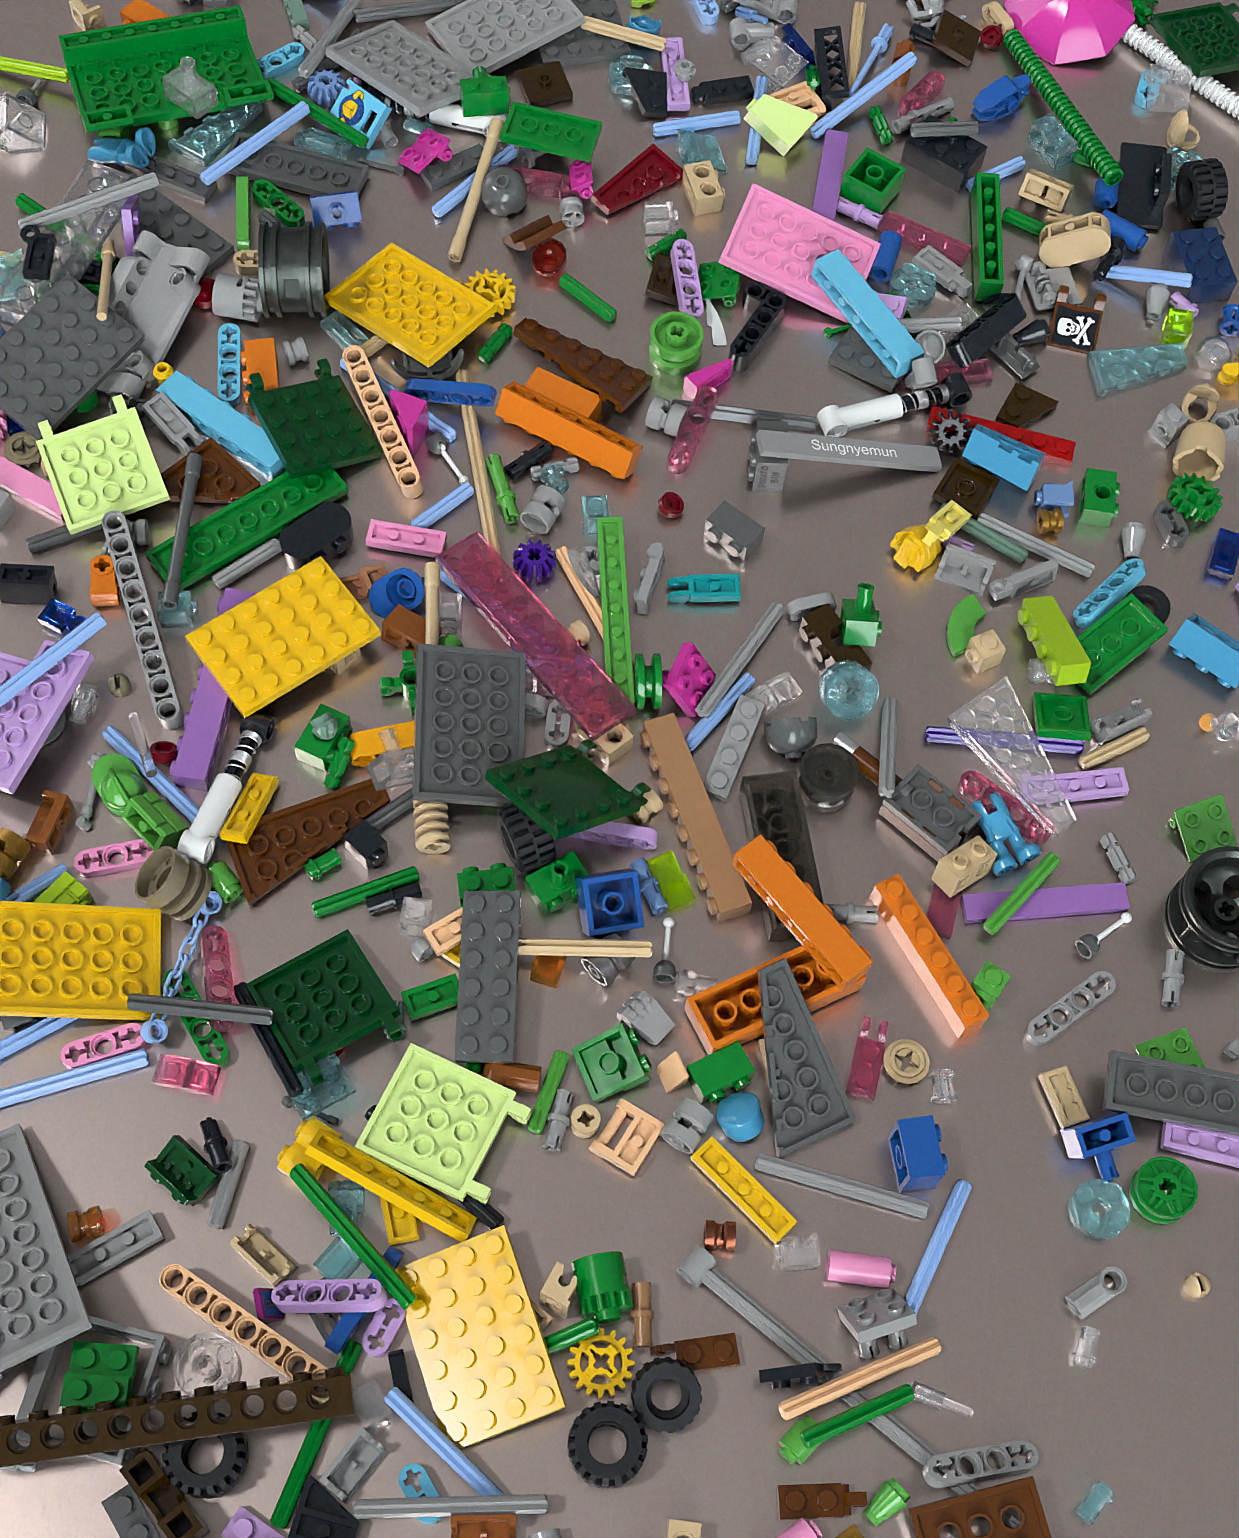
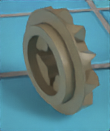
[4,431,41,468]

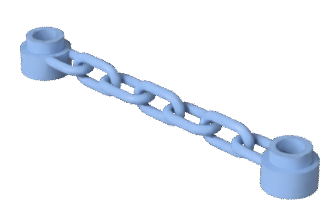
[140,891,222,1043]

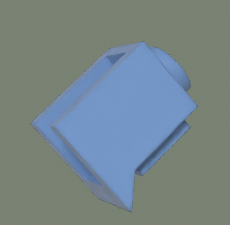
[1034,480,1074,517]

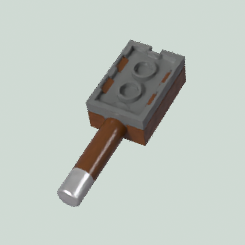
[830,732,982,862]

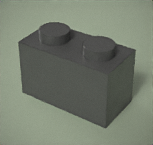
[704,500,765,561]

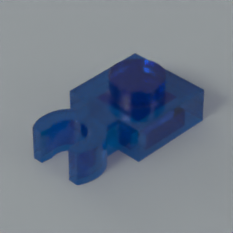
[37,598,86,634]

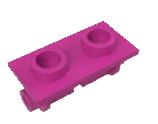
[569,160,593,199]

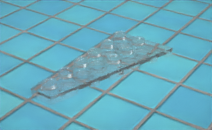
[946,676,1077,838]

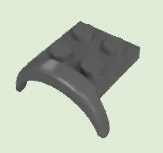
[390,349,464,381]

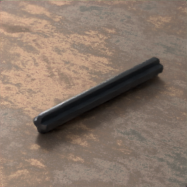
[232,982,304,1098]

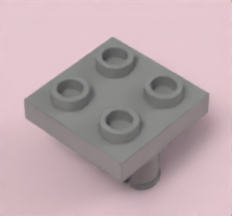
[837,1288,918,1359]

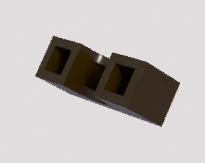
[799,603,872,689]
[119,1448,209,1538]

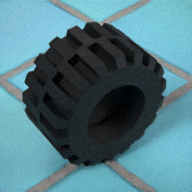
[1176,158,1228,221]
[496,803,556,874]
[567,1400,648,1489]
[162,1411,249,1499]

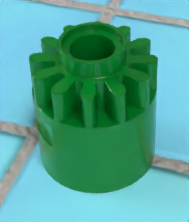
[571,1251,633,1324]

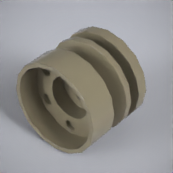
[135,846,212,921]

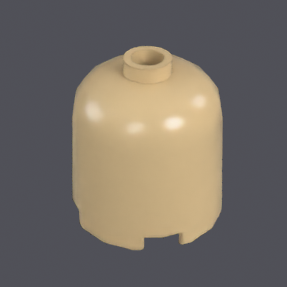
[1173,421,1227,483]

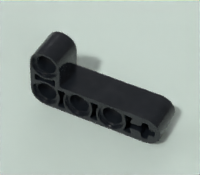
[728,281,787,372]
[946,293,1027,369]

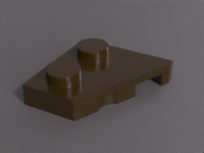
[644,253,686,307]
[995,382,1059,428]

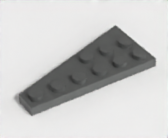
[757,958,857,1158]

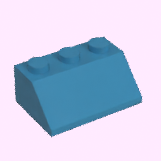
[1169,613,1239,689]

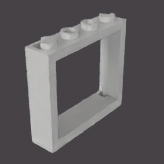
[15,1315,171,1467]

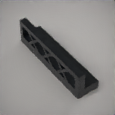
[814,26,849,112]

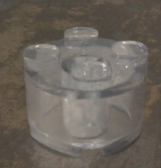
[173,1332,242,1403]

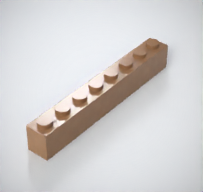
[640,713,752,923]

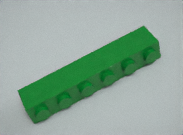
[971,172,1004,301]

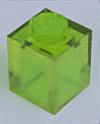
[1162,307,1194,349]

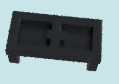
[0,563,57,605]

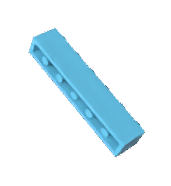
[811,249,925,379]
[156,370,285,480]

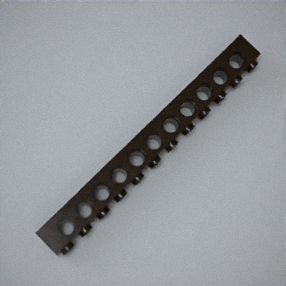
[0,1367,356,1468]

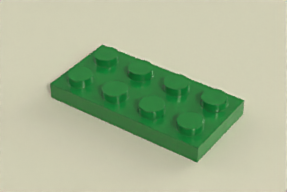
[500,101,602,162]
[1077,593,1168,695]

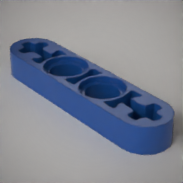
[404,378,497,407]
[324,1245,405,1355]

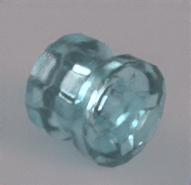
[540,465,569,494]

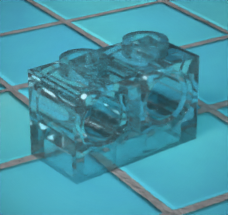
[1026,113,1078,171]

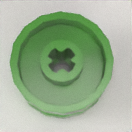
[649,311,703,376]

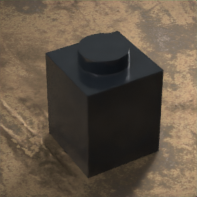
[343,819,388,870]

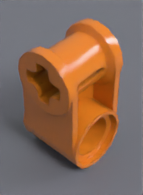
[90,555,120,607]

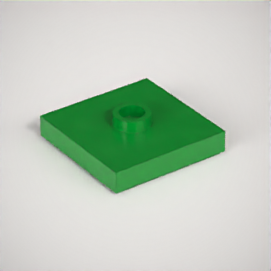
[1032,692,1092,741]

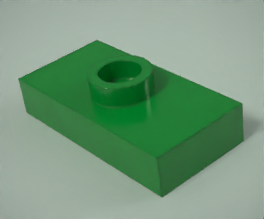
[401,973,459,1021]

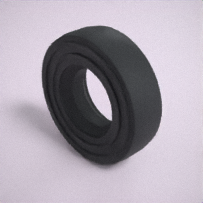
[1125,585,1171,624]

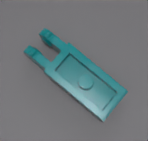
[667,574,741,604]

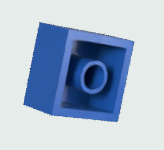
[575,868,645,936]
[888,1115,948,1193]

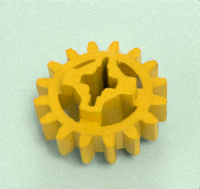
[464,269,516,317]
[567,1328,635,1400]

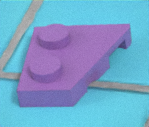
[121,195,140,256]

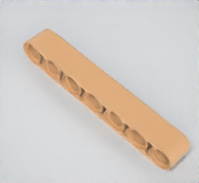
[342,345,423,499]
[159,1264,329,1402]

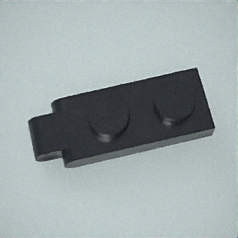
[691,75,754,105]

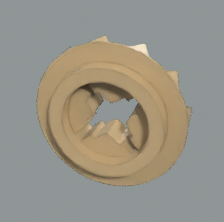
[883,1039,930,1086]

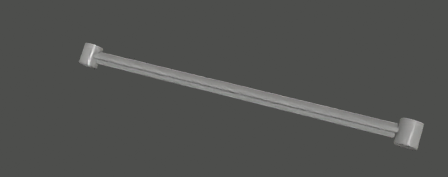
[677,1245,1019,1528]

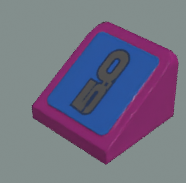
[252,1288,285,1325]

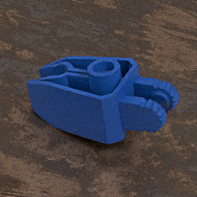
[972,74,1031,121]

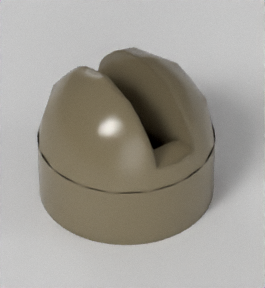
[108,673,131,697]

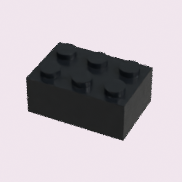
[901,114,988,193]

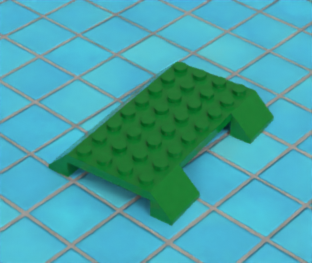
[58,5,274,135]

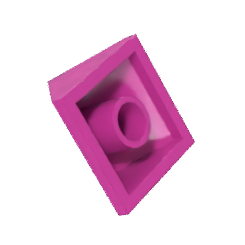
[389,390,429,459]

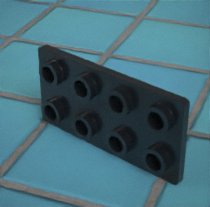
[1116,142,1172,230]

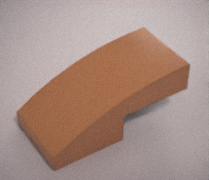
[339,564,388,602]

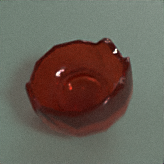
[531,238,567,278]

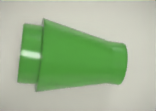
[863,1478,911,1527]

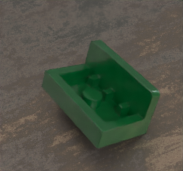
[144,1135,220,1205]

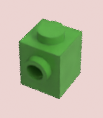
[971,960,1011,1009]

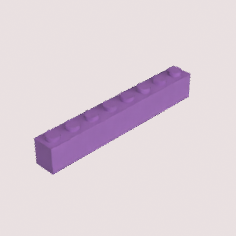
[170,588,257,792]

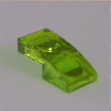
[646,850,696,910]

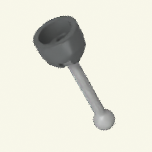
[16,78,44,109]

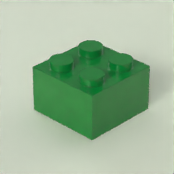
[839,148,907,214]

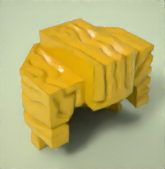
[890,524,942,572]

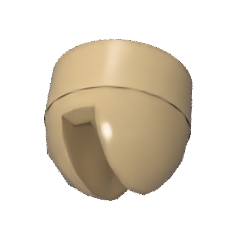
[1184,1272,1211,1298]

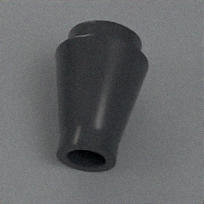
[1012,319,1050,347]

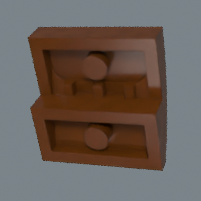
[502,215,566,251]

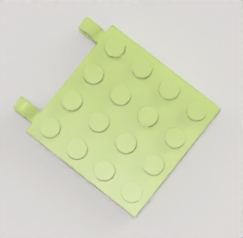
[36,394,170,535]
[355,1043,531,1204]

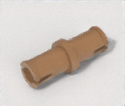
[630,1282,654,1348]

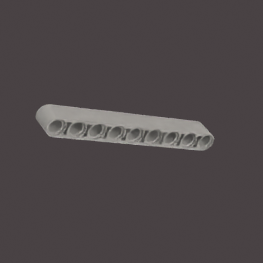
[102,510,184,730]

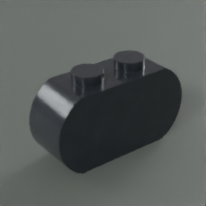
[280,502,353,571]

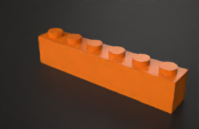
[495,381,643,479]
[732,834,873,992]
[870,873,990,1039]

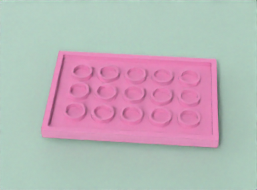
[718,183,881,324]

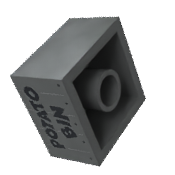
[748,420,788,493]

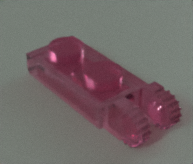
[845,1016,888,1100]

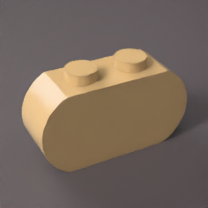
[1039,212,1111,268]

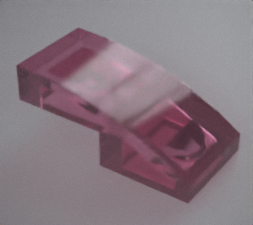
[151,1054,221,1096]

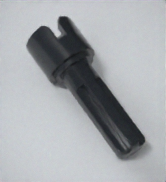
[1092,236,1128,282]

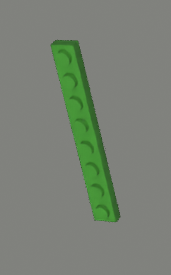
[596,517,635,707]

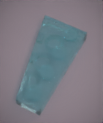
[168,104,263,168]
[1087,343,1188,396]

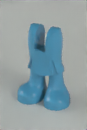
[87,128,156,168]
[971,792,1043,876]

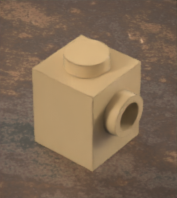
[964,629,1006,674]

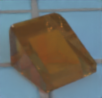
[530,955,567,988]

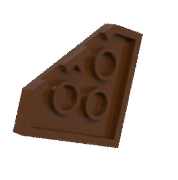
[161,437,261,503]

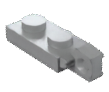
[912,245,973,298]
[988,559,1059,601]

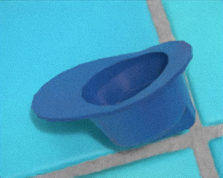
[369,568,424,618]

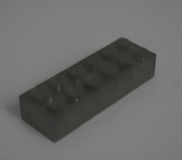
[739,770,824,942]

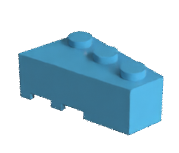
[962,424,1047,491]

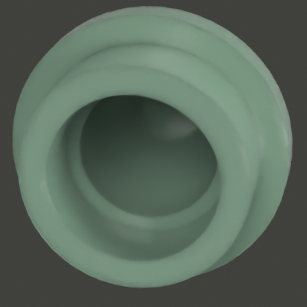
[310,712,338,740]

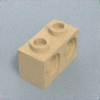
[682,160,726,216]
[1018,168,1075,212]
[574,699,634,766]
[931,835,997,898]

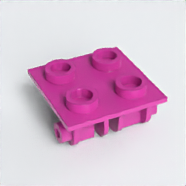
[397,128,452,174]

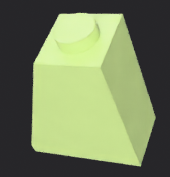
[744,94,818,157]

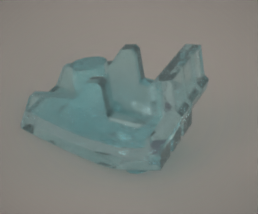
[328,1180,365,1235]

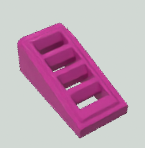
[683,358,733,402]

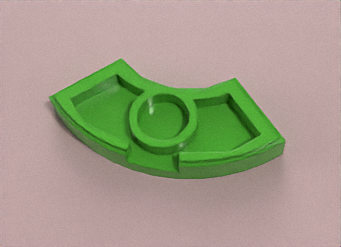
[946,594,986,657]

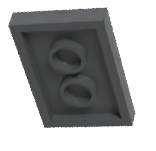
[828,326,905,393]

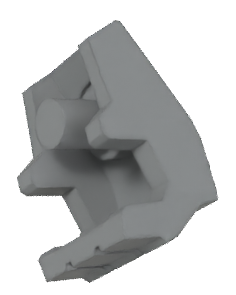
[616,990,675,1045]

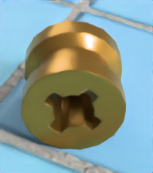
[1037,508,1064,534]

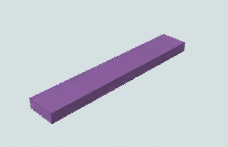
[812,129,849,221]
[961,882,1130,924]

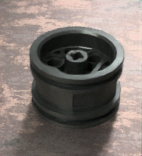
[258,221,330,318]

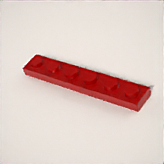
[926,406,1076,467]

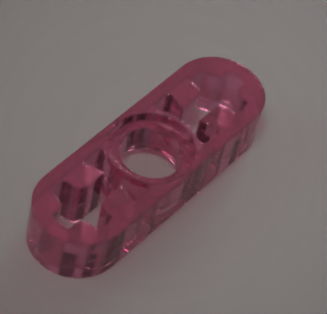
[898,71,945,119]

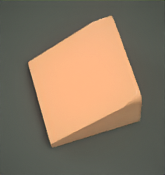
[656,1051,689,1093]

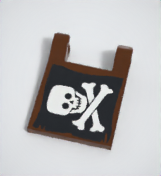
[1047,285,1107,356]

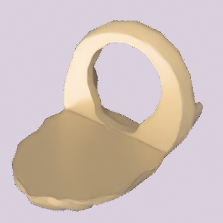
[1166,109,1201,155]
[1181,383,1220,424]

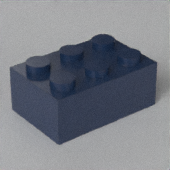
[1164,227,1238,304]

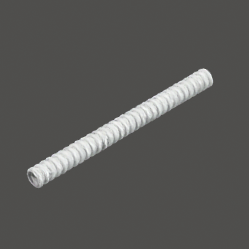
[1121,24,1239,121]

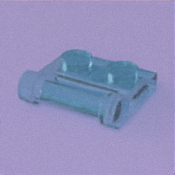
[294,128,354,159]

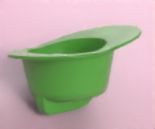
[92,754,148,816]

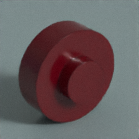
[193,277,215,309]

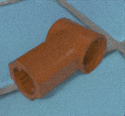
[890,40,915,87]
[483,1062,542,1093]

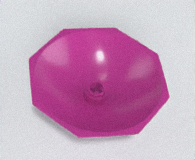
[1004,0,1135,65]

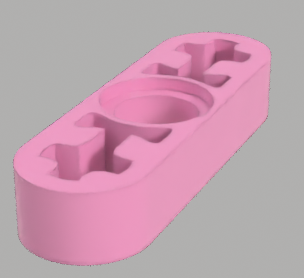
[74,839,154,878]
[60,1023,147,1070]

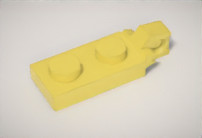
[922,500,972,547]

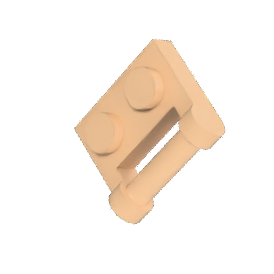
[769,81,826,117]
[589,1098,665,1177]

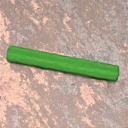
[983,852,1060,935]

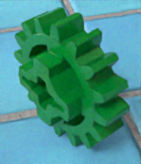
[1167,473,1223,522]

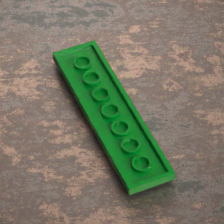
[145,469,349,591]

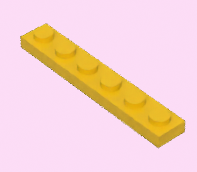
[305,1128,477,1242]

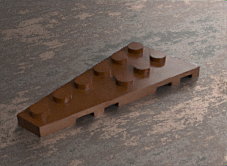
[513,318,653,414]
[226,775,390,907]

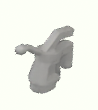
[906,0,966,29]

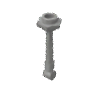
[1013,255,1035,302]
[75,752,107,831]

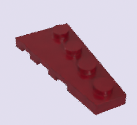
[591,144,683,215]

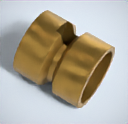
[0,828,32,881]

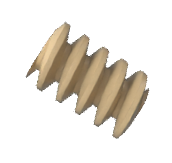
[413,800,451,854]

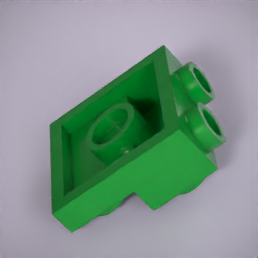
[457,863,516,907]
[571,1023,652,1103]
[59,1341,140,1418]

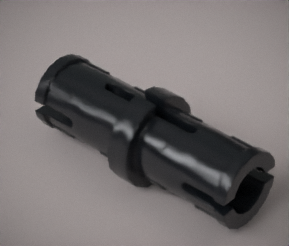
[504,440,553,480]

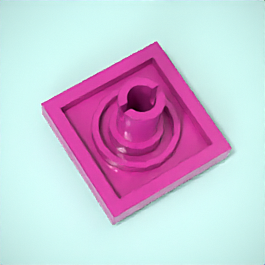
[662,642,716,717]

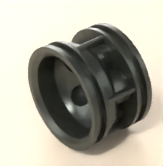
[1163,846,1239,971]

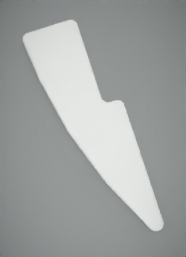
[706,300,727,345]

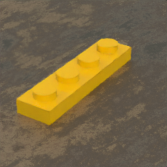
[690,1136,798,1245]

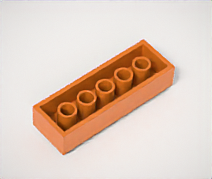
[684,946,866,1055]

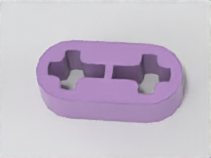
[362,1298,405,1358]

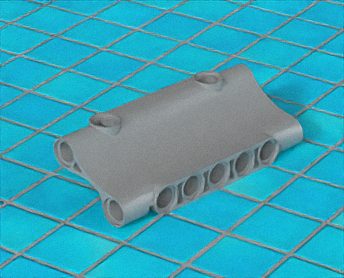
[96,230,210,401]

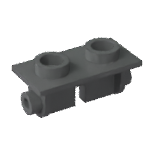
[989,332,1040,379]

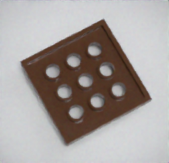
[908,1476,1052,1538]

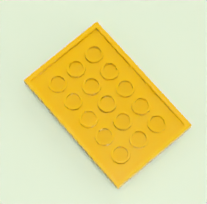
[324,242,496,368]
[185,556,381,718]
[0,901,161,1020]
[395,1225,567,1450]

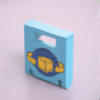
[330,78,392,150]

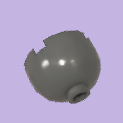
[481,167,528,217]
[764,717,818,759]

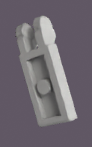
[142,391,204,456]
[633,542,665,615]

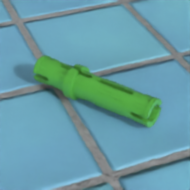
[485,454,520,524]

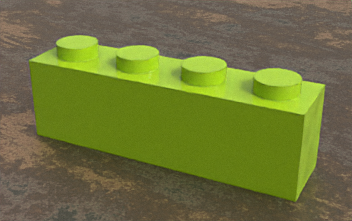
[1018,596,1091,686]

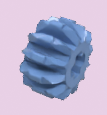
[307,69,346,108]

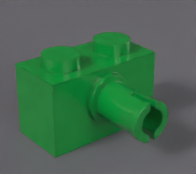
[460,66,509,117]
[840,583,882,646]
[525,851,589,914]

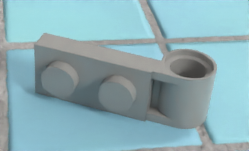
[733,0,799,25]

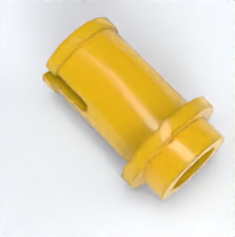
[153,362,173,386]

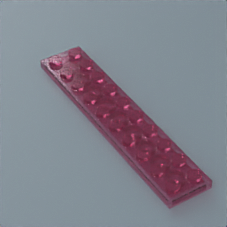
[435,531,636,742]

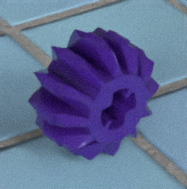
[513,539,556,583]

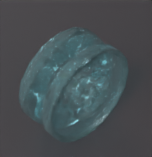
[818,660,879,721]

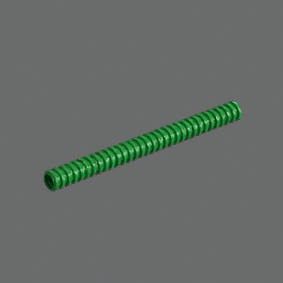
[1002,29,1124,186]

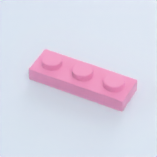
[365,519,447,559]

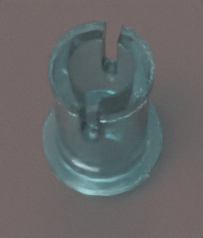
[403,116,434,135]
[1075,1481,1114,1525]

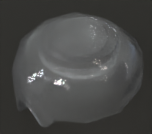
[1192,336,1232,372]

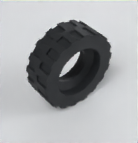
[631,1357,702,1433]

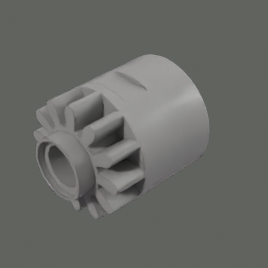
[212,273,263,322]

